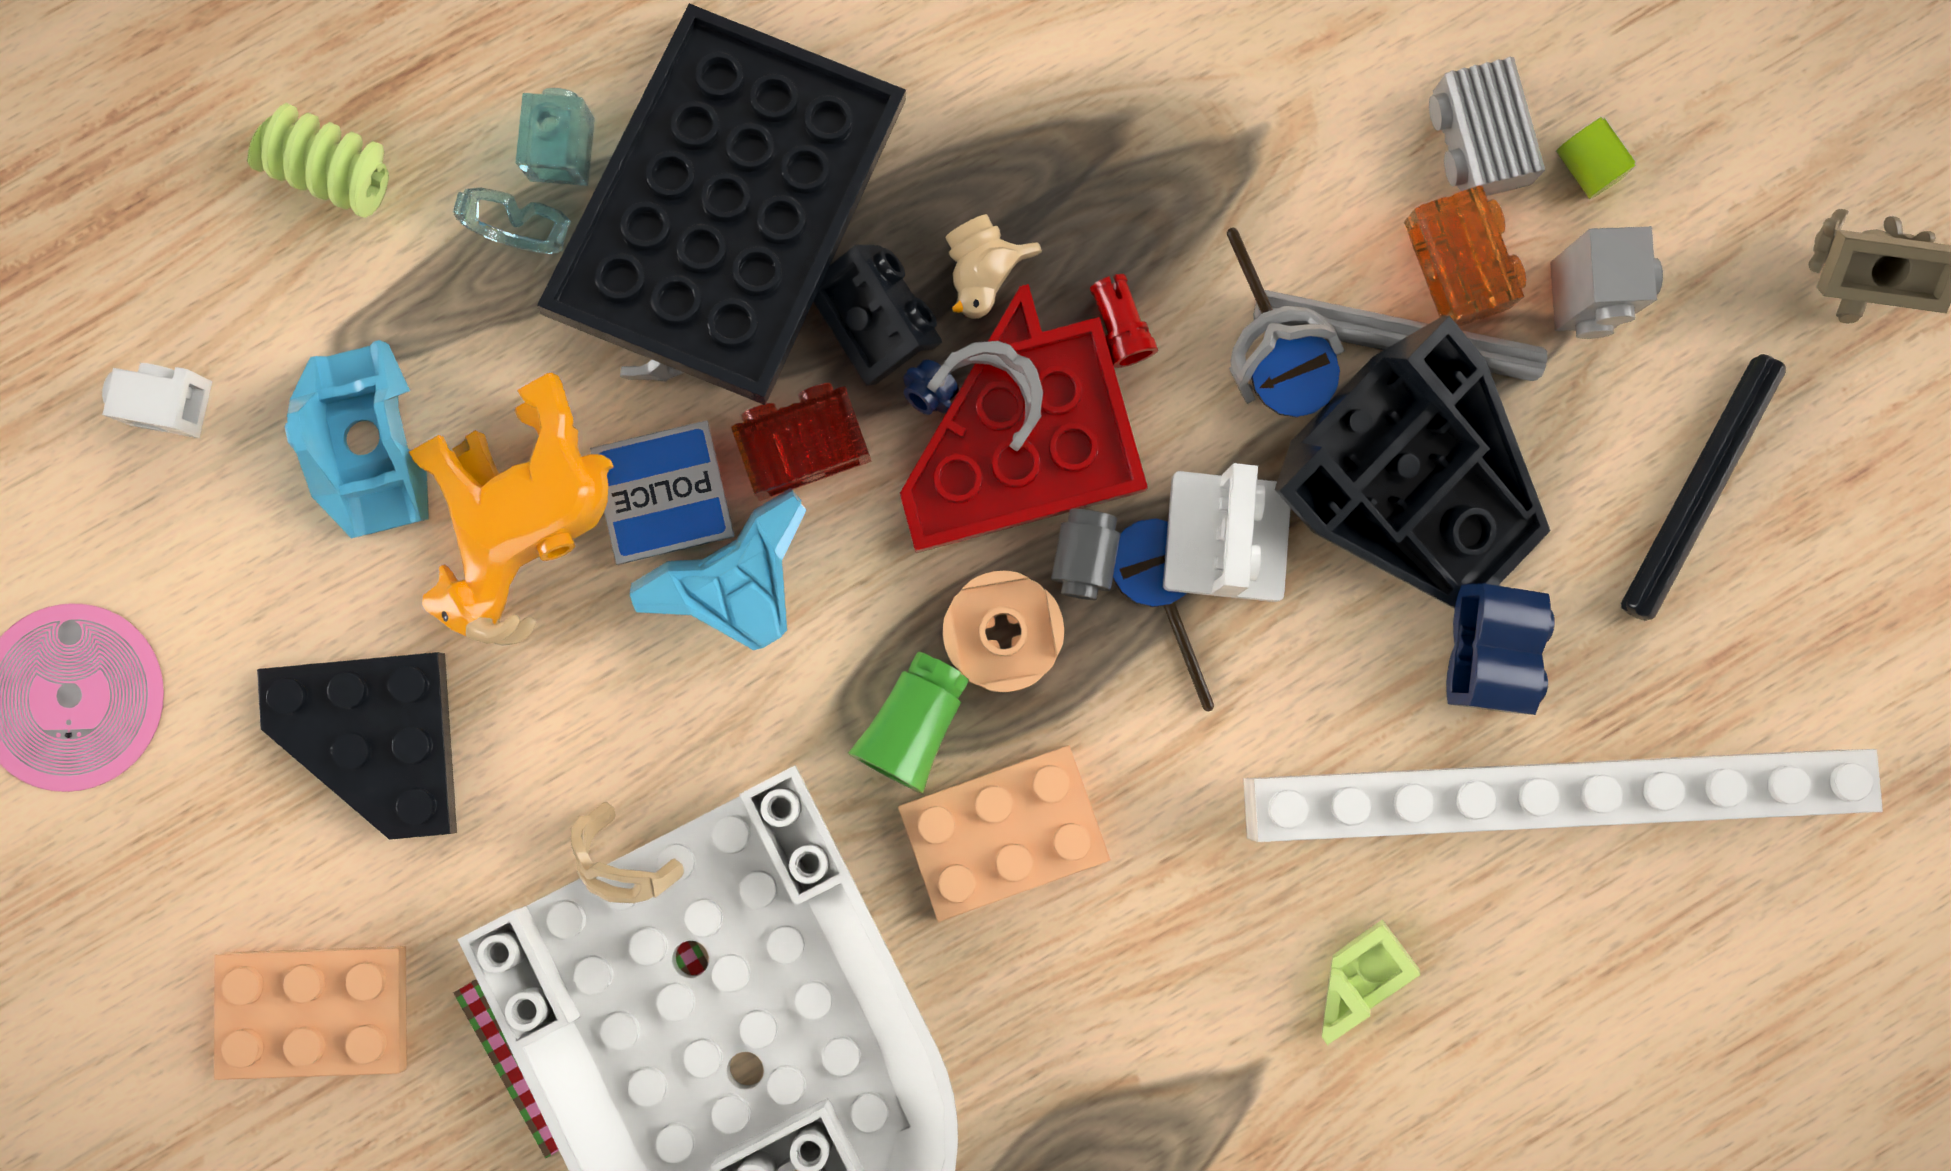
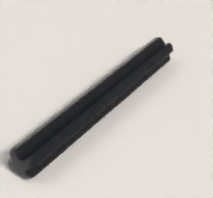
[1621,354,1786,621]

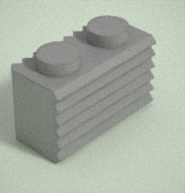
[1429,57,1545,201]

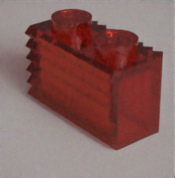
[731,383,872,501]

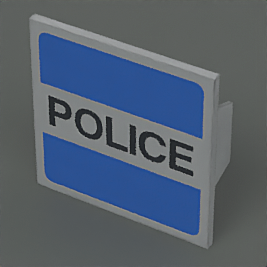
[590,420,735,565]

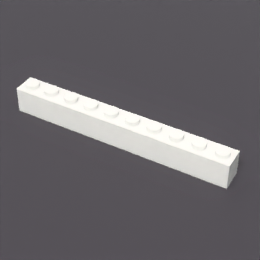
[1243,749,1883,842]

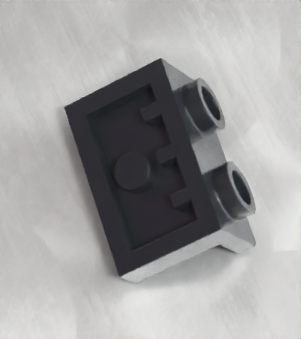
[813,245,942,386]

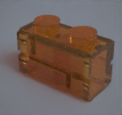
[1404,185,1526,327]

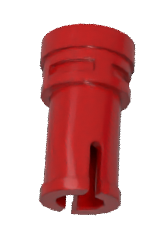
[1090,274,1158,368]

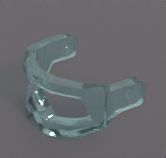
[453,187,571,254]

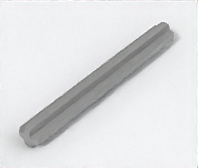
[1253,290,1547,381]

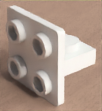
[1163,463,1290,602]

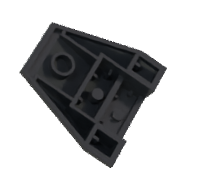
[1274,315,1551,609]

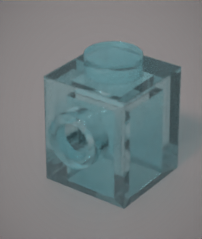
[515,88,595,186]

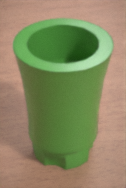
[848,652,969,794]

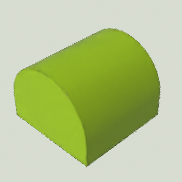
[1556,117,1636,199]

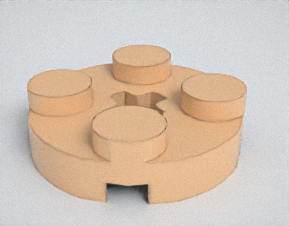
[943,571,1064,693]

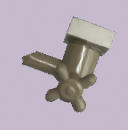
[1808,209,1951,324]

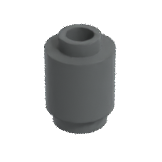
[1051,509,1121,600]

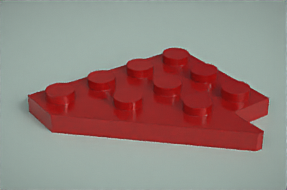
[900,284,1148,553]

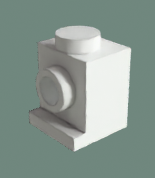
[102,363,212,438]

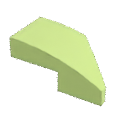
[1322,920,1420,1045]

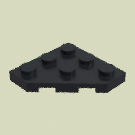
[257,652,457,840]

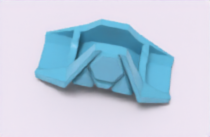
[284,340,429,538]
[630,488,806,650]

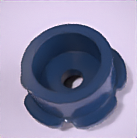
[903,359,959,415]

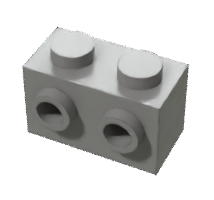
[1550,226,1663,339]

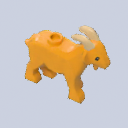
[408,373,614,646]

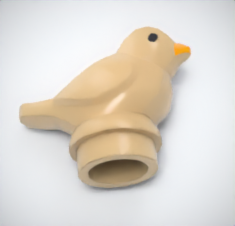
[945,214,1042,319]

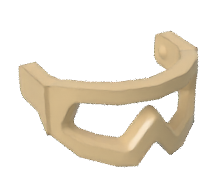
[571,802,684,904]

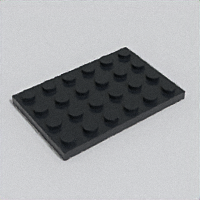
[537,3,906,406]

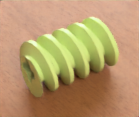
[247,103,389,218]

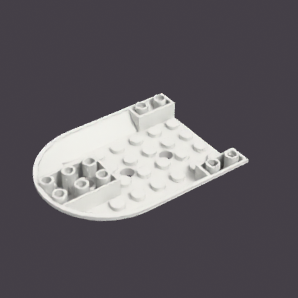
[457,765,958,1171]

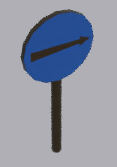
[1227,227,1340,418]
[1113,518,1214,712]

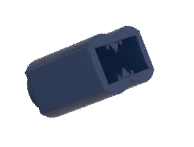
[1446,583,1555,715]

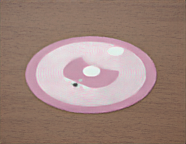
[0,604,164,792]

